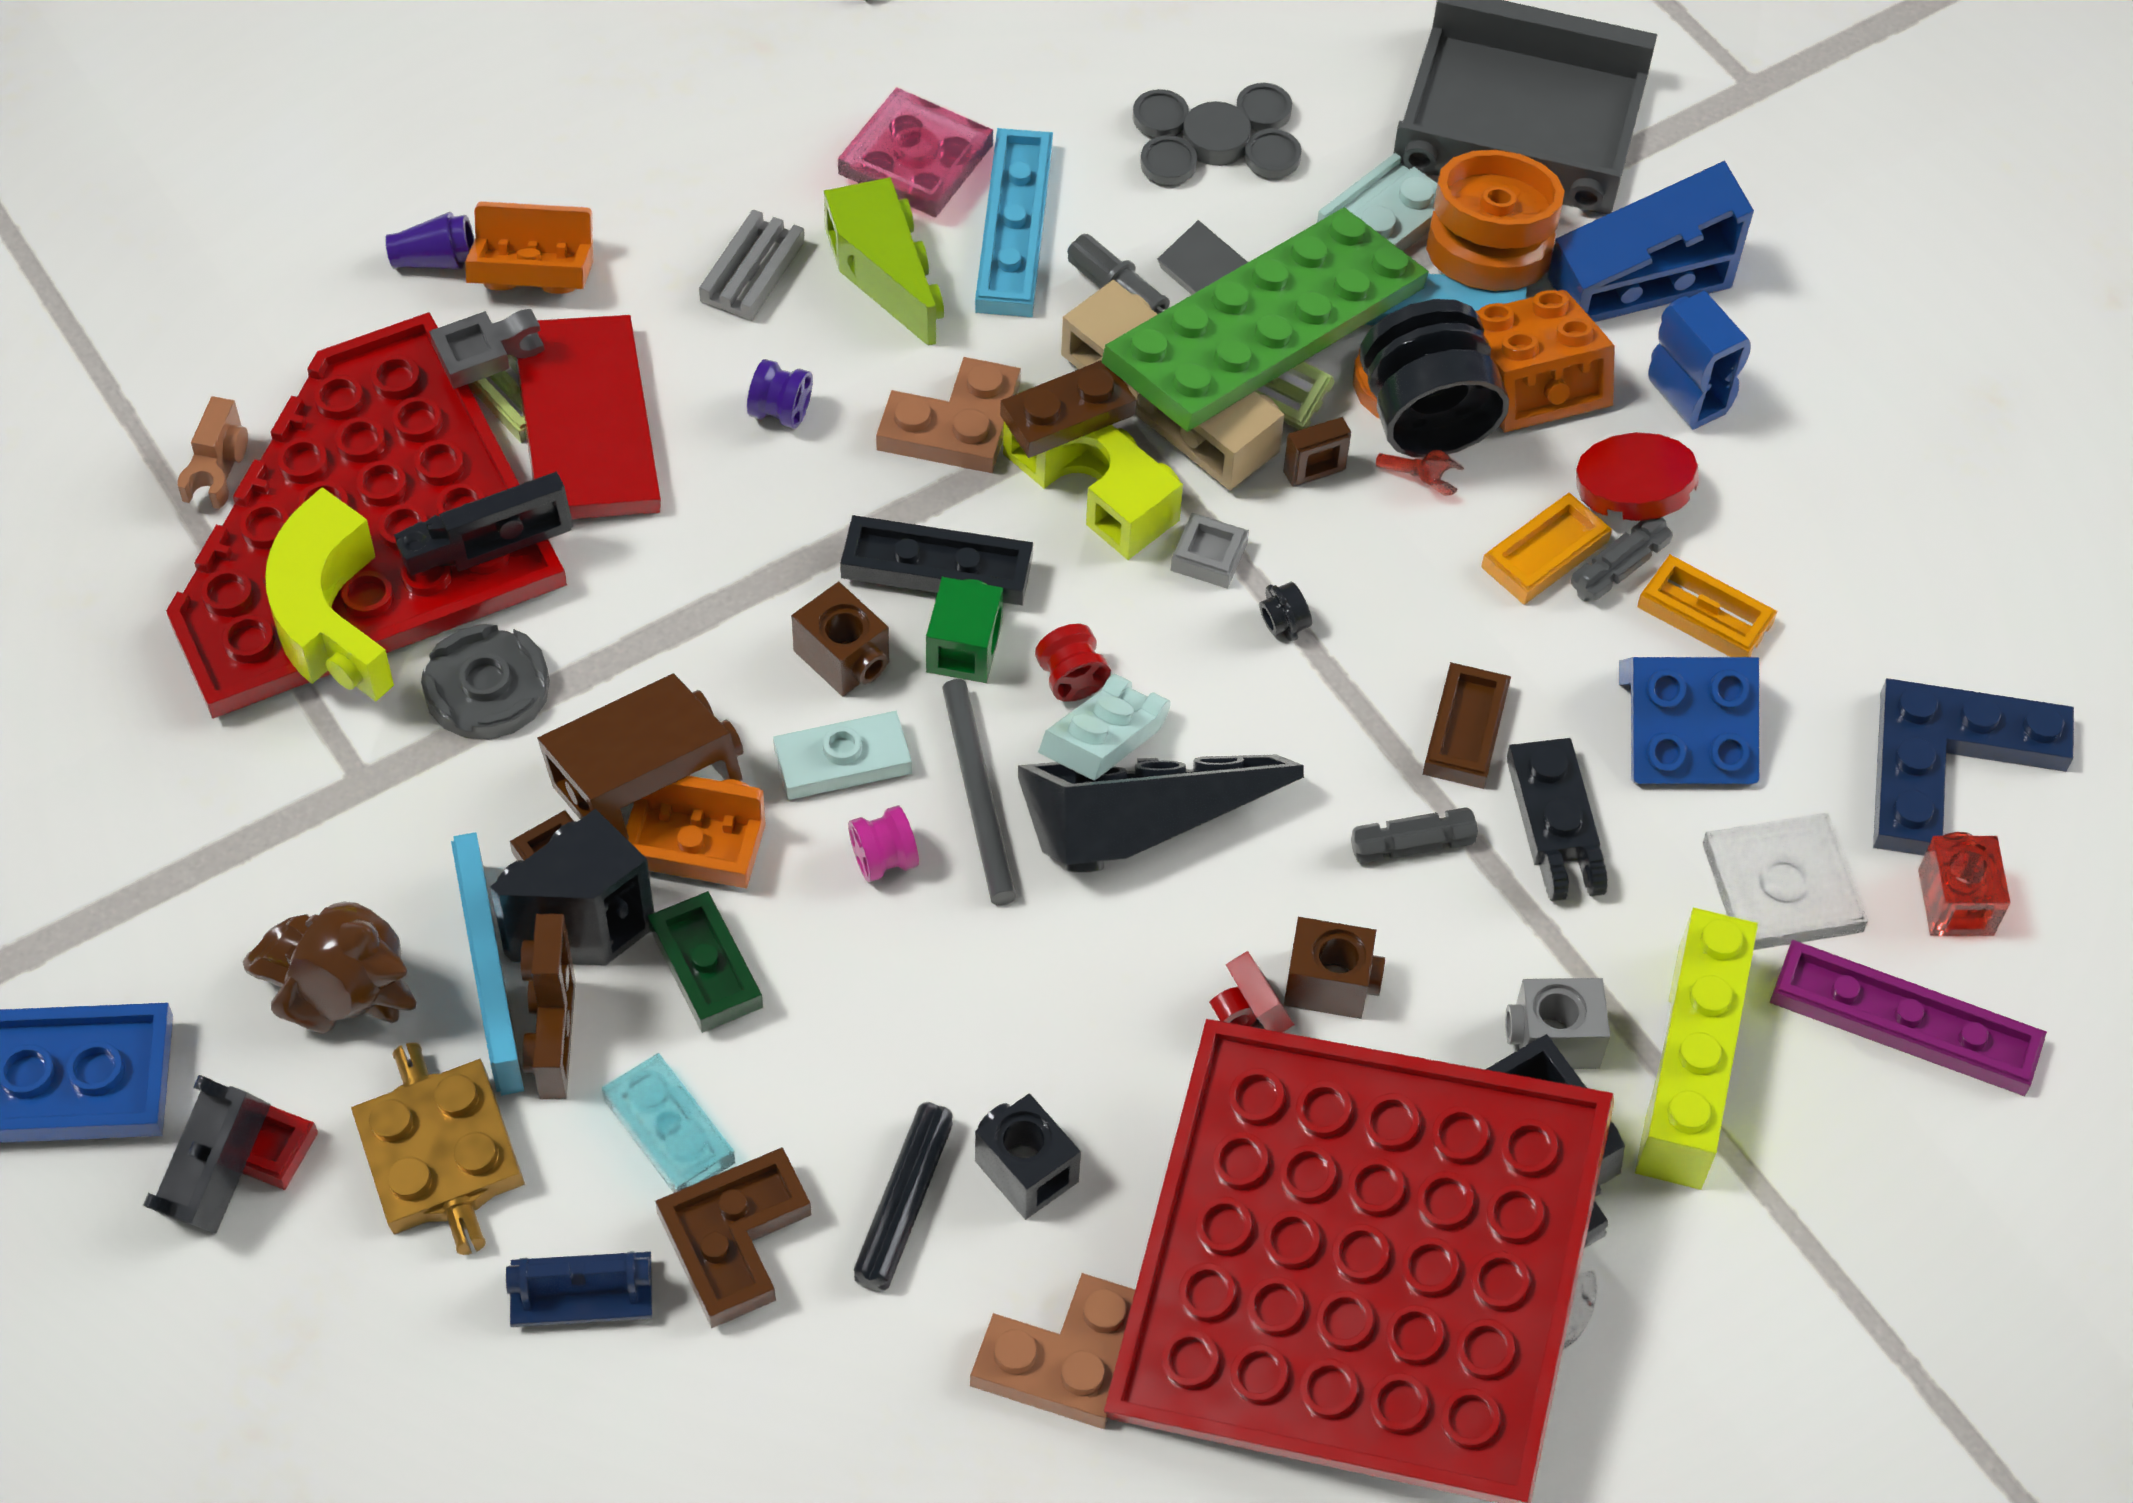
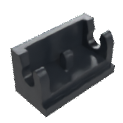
[142,1075,271,1234]

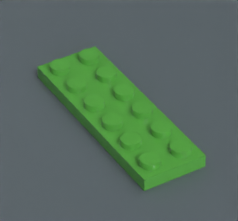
[1101,207,1429,432]

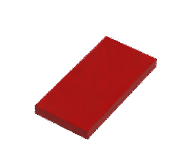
[516,315,661,519]

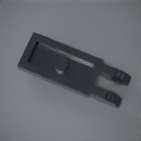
[1506,738,1608,901]

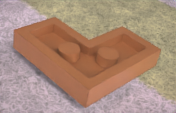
[876,357,1021,474]
[970,1273,1135,1429]

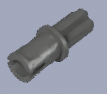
[1067,233,1170,314]

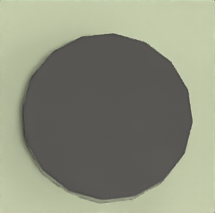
[421,624,550,740]

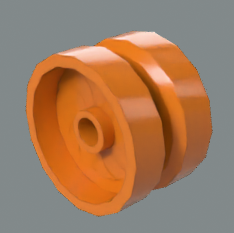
[1426,150,1565,291]

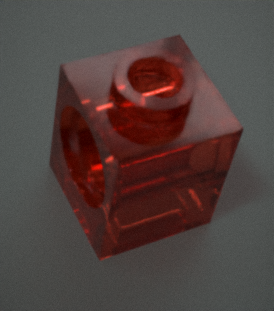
[1918,832,2011,936]

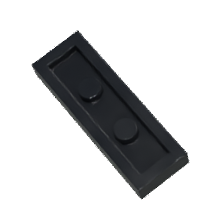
[840,515,1033,606]

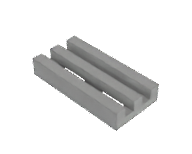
[699,209,805,321]

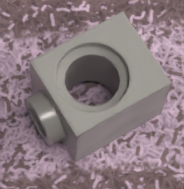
[1505,978,1610,1069]

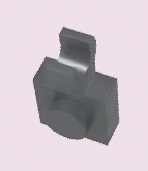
[429,309,545,389]

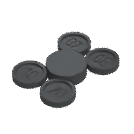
[1133,83,1302,185]

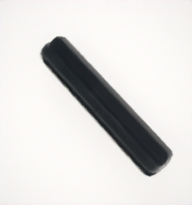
[854,1102,953,1292]

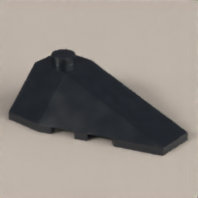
[1018,754,1304,872]

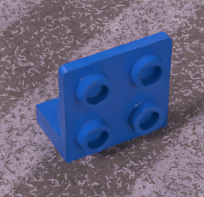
[1619,657,1760,784]

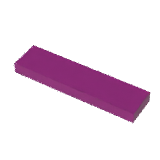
[1769,939,2047,1096]

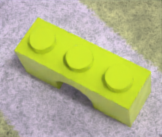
[1003,422,1183,560]

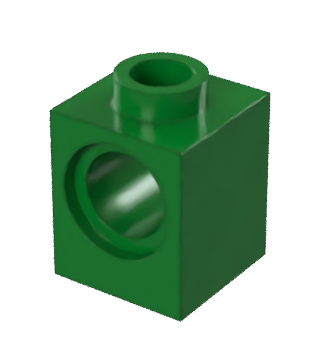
[926,577,1003,683]

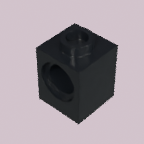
[975,1093,1081,1220]

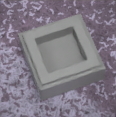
[1170,513,1249,589]

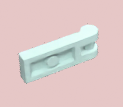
[1038,673,1171,781]

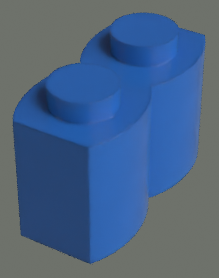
[1648,290,1751,430]

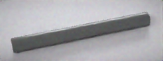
[942,679,1016,905]

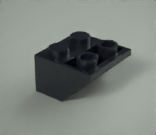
[490,809,655,966]

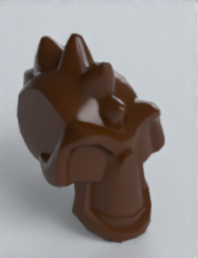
[242,901,417,1034]

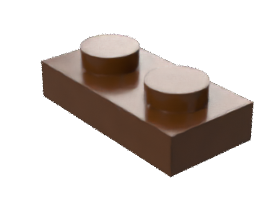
[1000,360,1136,458]

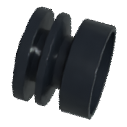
[1360,299,1509,458]

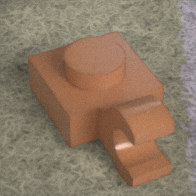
[178,396,248,509]

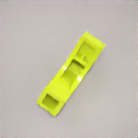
[265,487,394,702]

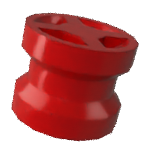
[1035,623,1111,702]

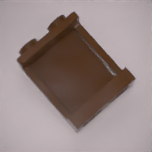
[537,673,743,840]

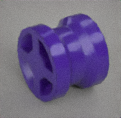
[747,359,813,429]

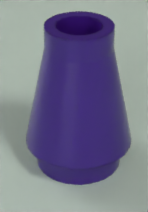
[385,211,475,269]

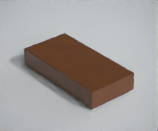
[1422,662,1511,789]

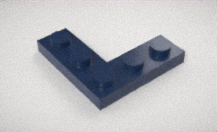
[1873,678,2074,858]

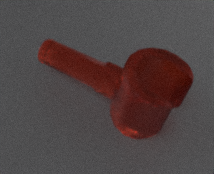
[1376,450,1464,496]

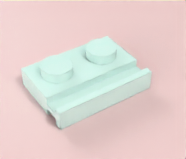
[1317,153,1437,251]

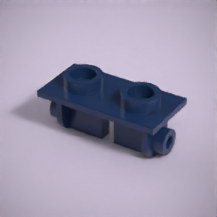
[506,1251,652,1327]

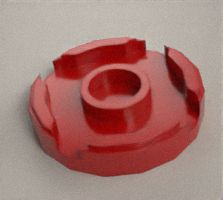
[1576,432,1698,521]

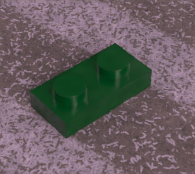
[648,891,763,1033]

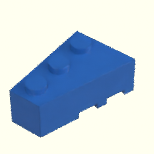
[1547,160,1754,322]

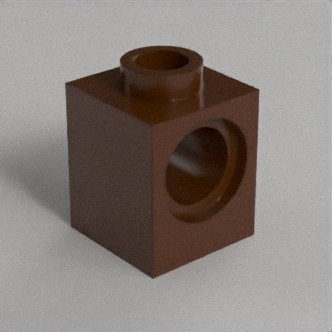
[791,581,890,697]
[1283,916,1386,1019]

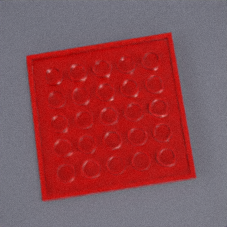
[1104,1019,1614,1503]

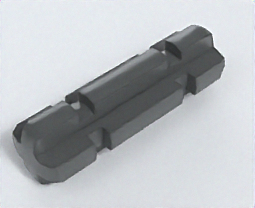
[1571,517,1673,601]
[1351,807,1478,864]

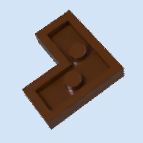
[521,914,576,1099]
[655,1147,812,1329]

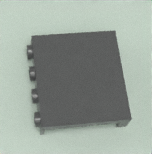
[1393,0,1658,214]

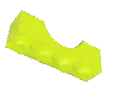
[1635,907,1758,1190]

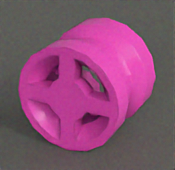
[848,805,919,883]

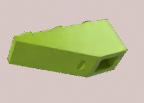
[824,177,944,345]

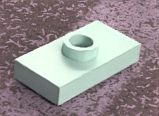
[773,710,912,800]

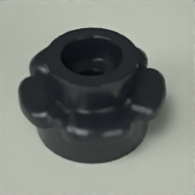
[1259,581,1312,641]

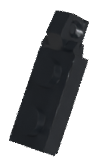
[394,471,573,576]

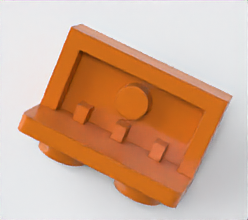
[465,201,593,294]
[626,775,766,889]

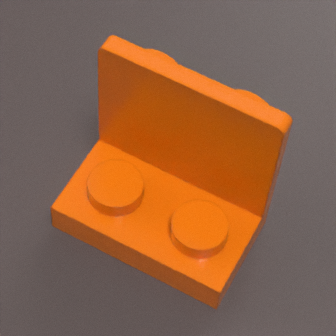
[1476,290,1615,433]

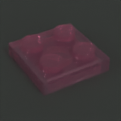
[838,87,993,218]

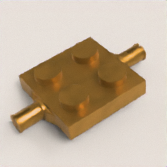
[351,1042,525,1255]

